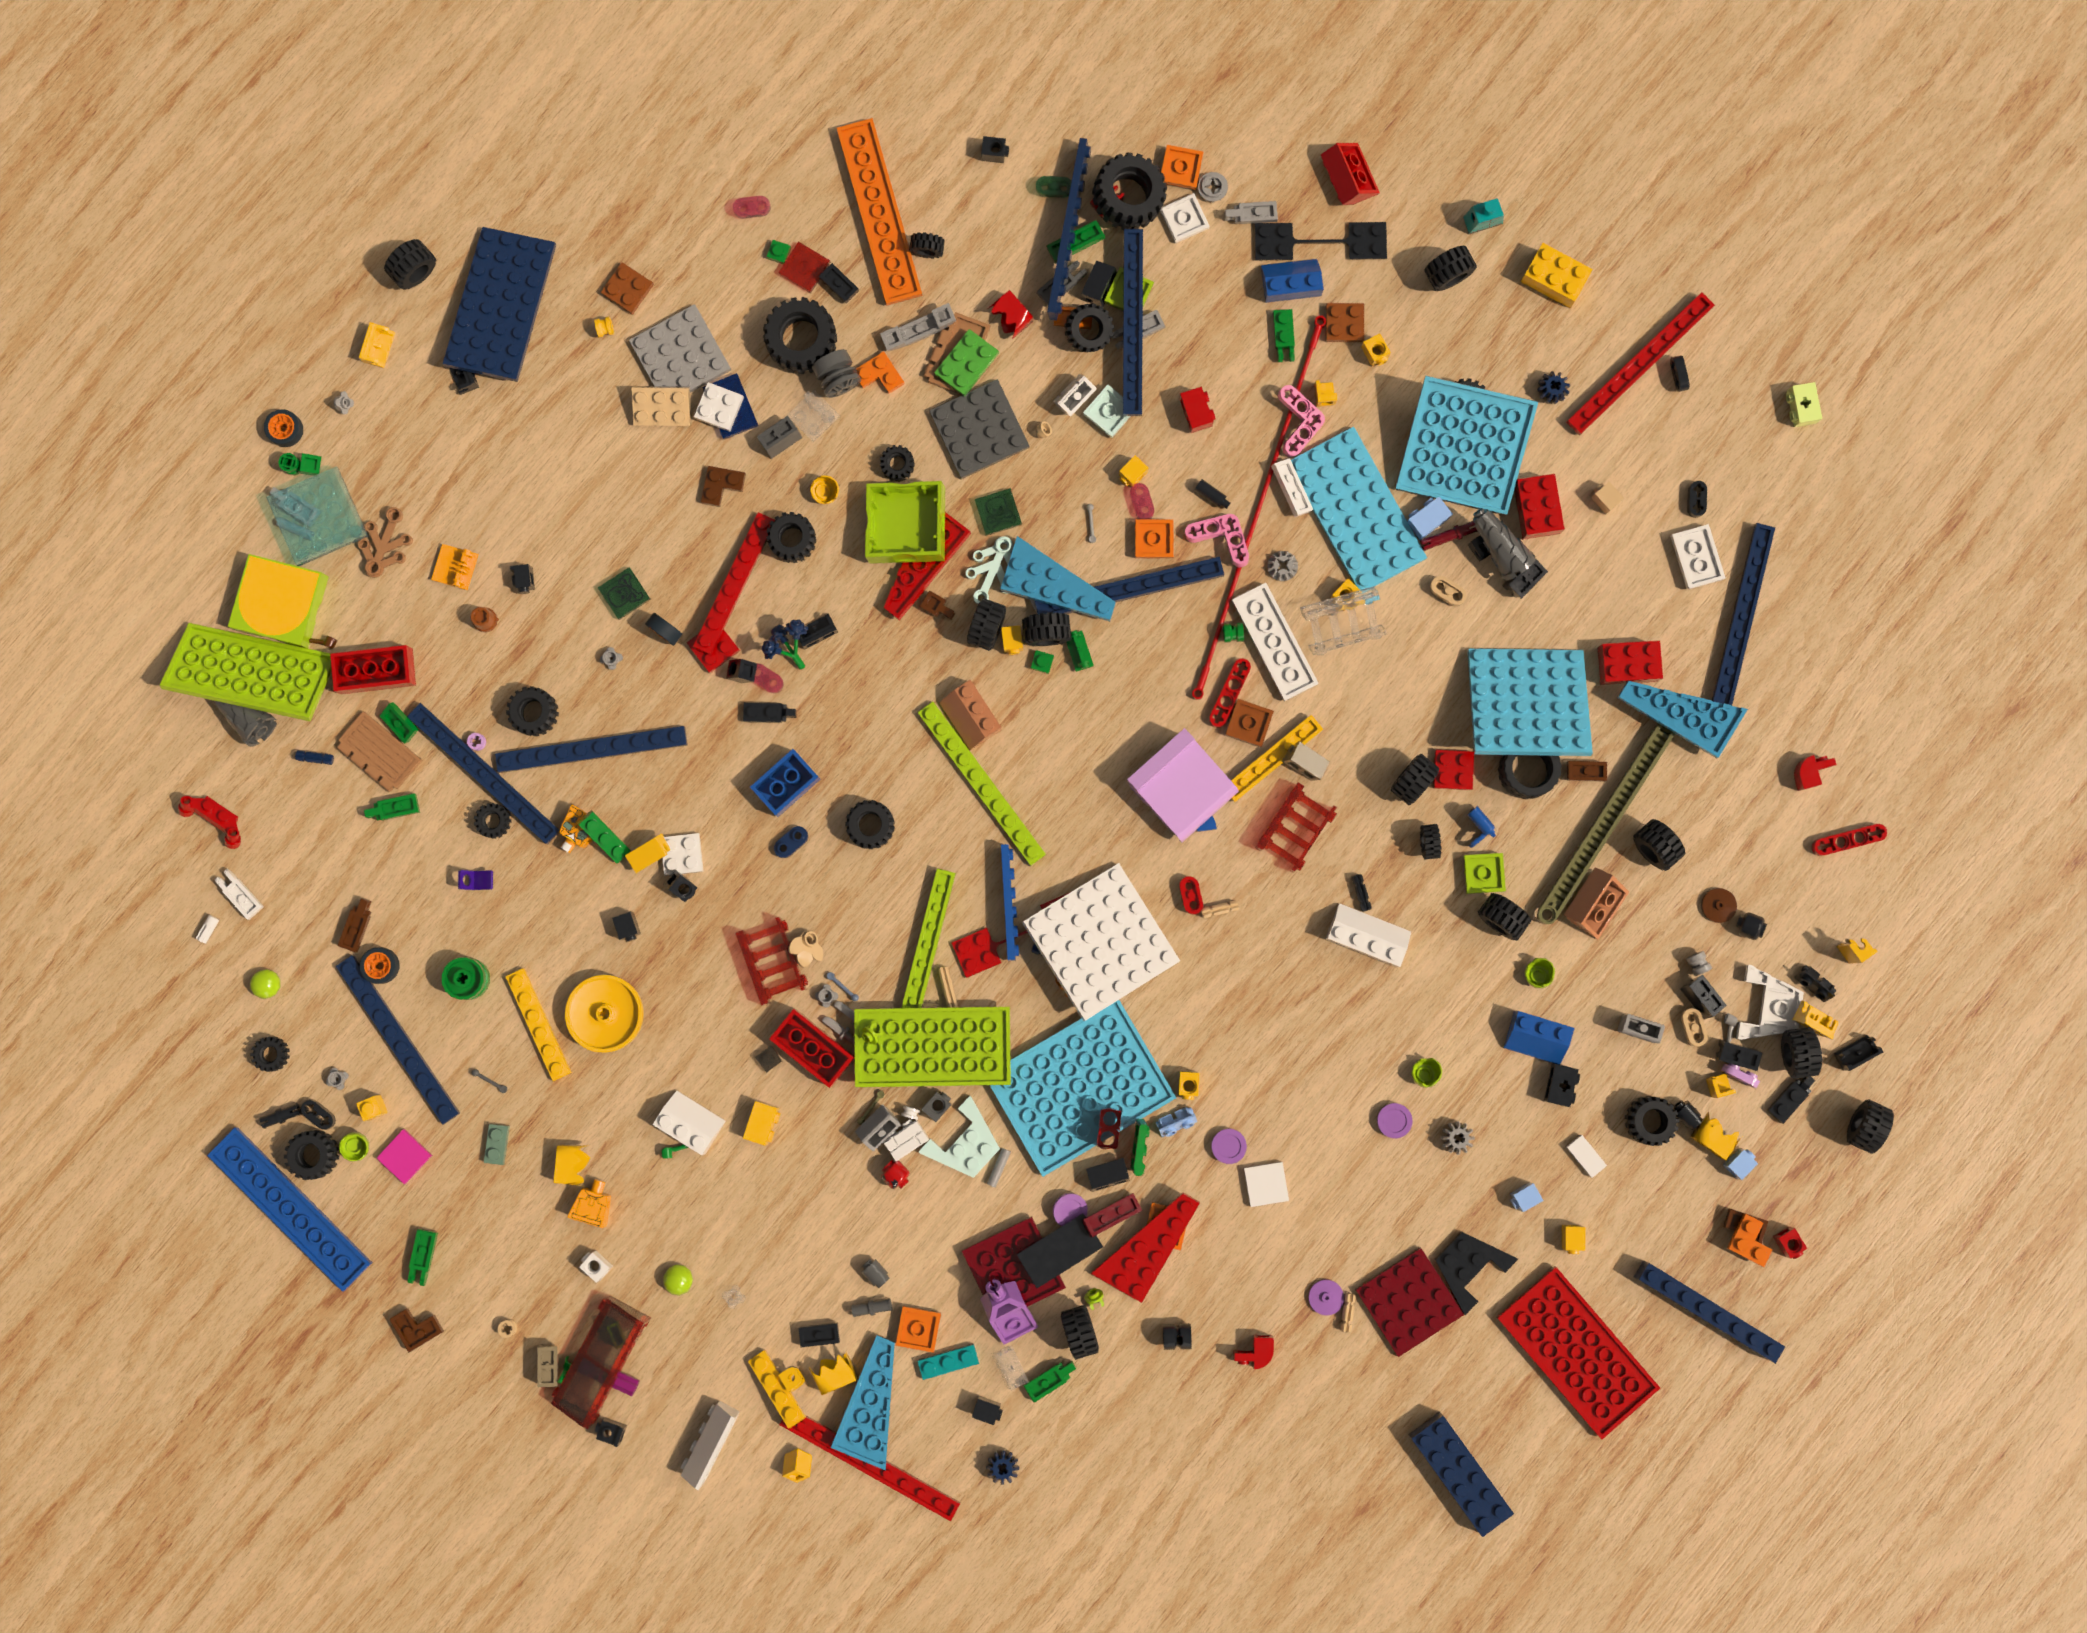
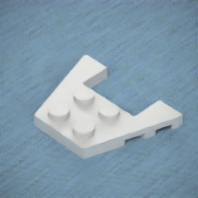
[1736,965,1804,1040]

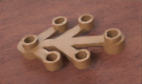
[358,507,413,578]

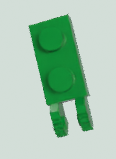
[1273,309,1295,362]
[1130,1119,1150,1176]
[407,1229,438,1286]

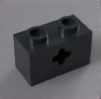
[1544,1064,1580,1107]

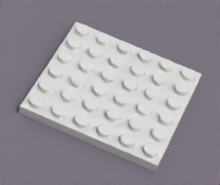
[1022,863,1180,1021]

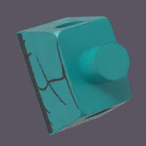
[1463,198,1504,235]

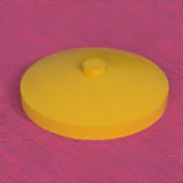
[565,975,644,1053]

